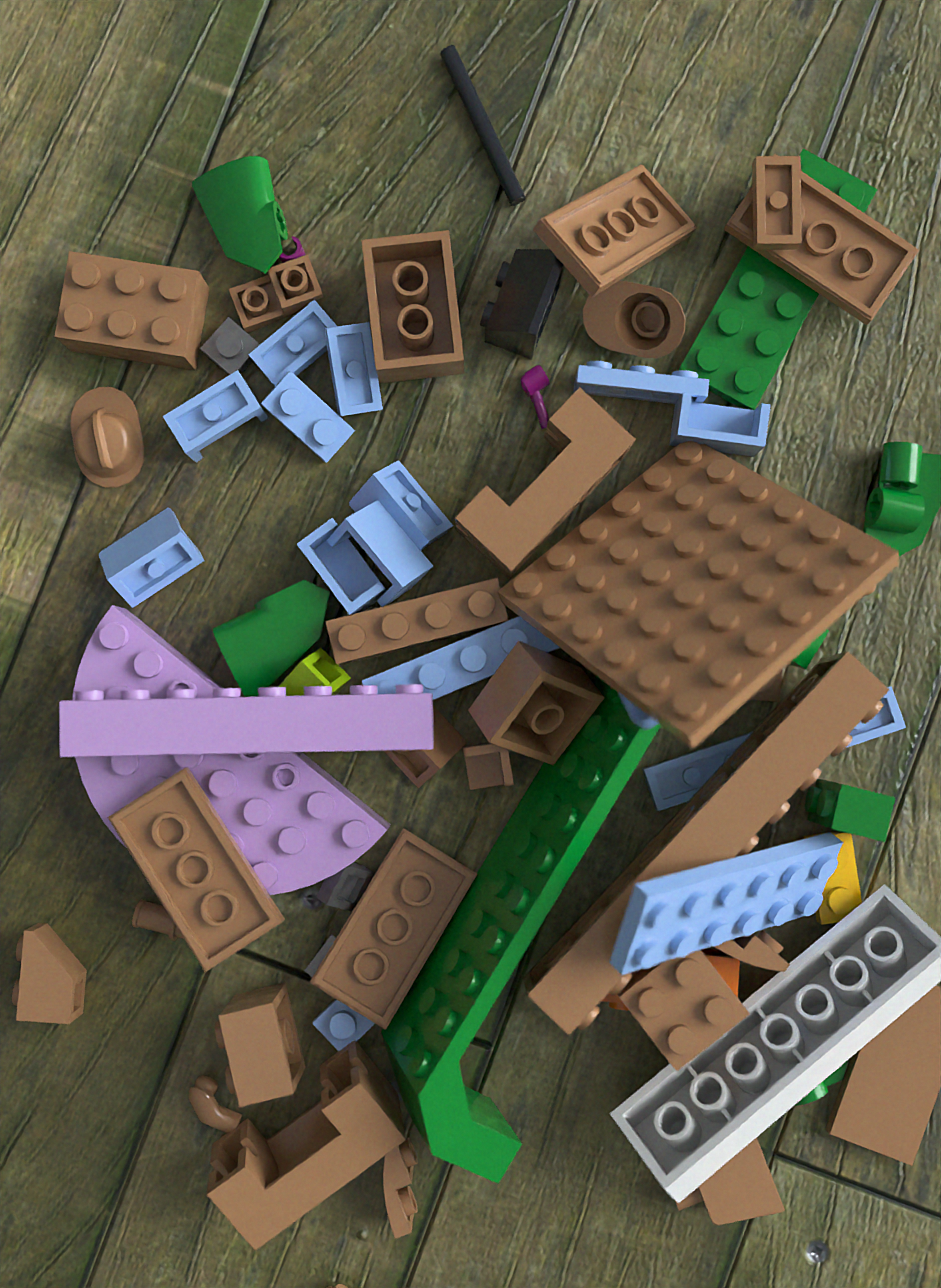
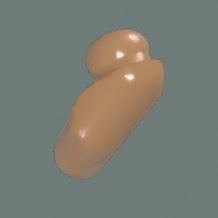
[188,1075,243,1133]

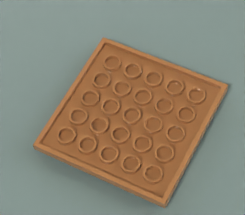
[498,441,899,749]

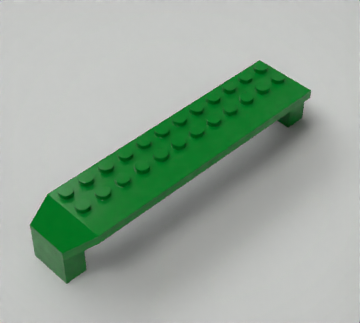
[381,629,829,1184]

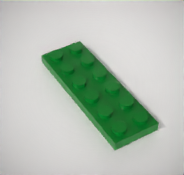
[678,148,878,410]

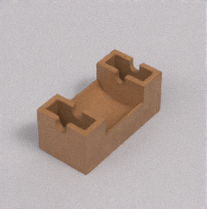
[455,387,636,579]
[207,1040,406,1250]

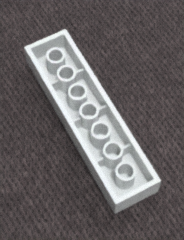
[610,884,941,1203]

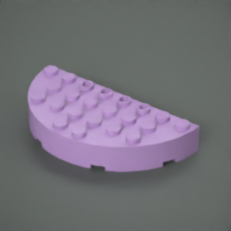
[72,605,391,895]

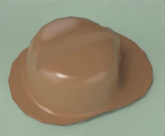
[583,281,686,358]
[71,387,144,487]

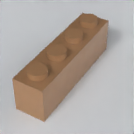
[325,578,509,666]

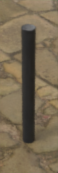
[440,45,526,206]

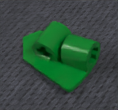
[192,156,288,274]
[863,441,941,557]
[213,580,330,697]

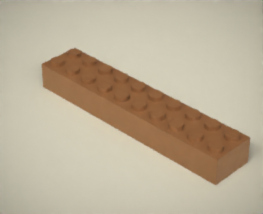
[523,651,889,1035]

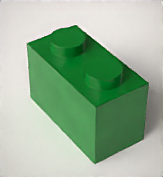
[805,778,896,842]

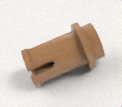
[132,899,184,941]

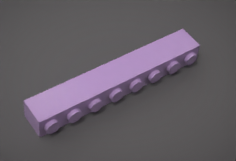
[59,684,434,757]

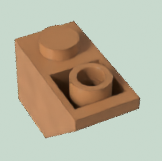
[12,923,87,1024]

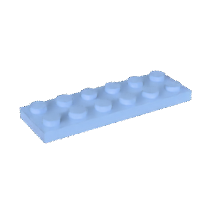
[609,832,843,975]

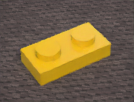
[804,831,862,925]

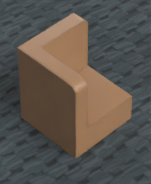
[463,742,514,790]

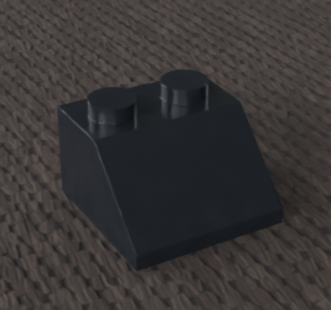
[480,249,565,360]

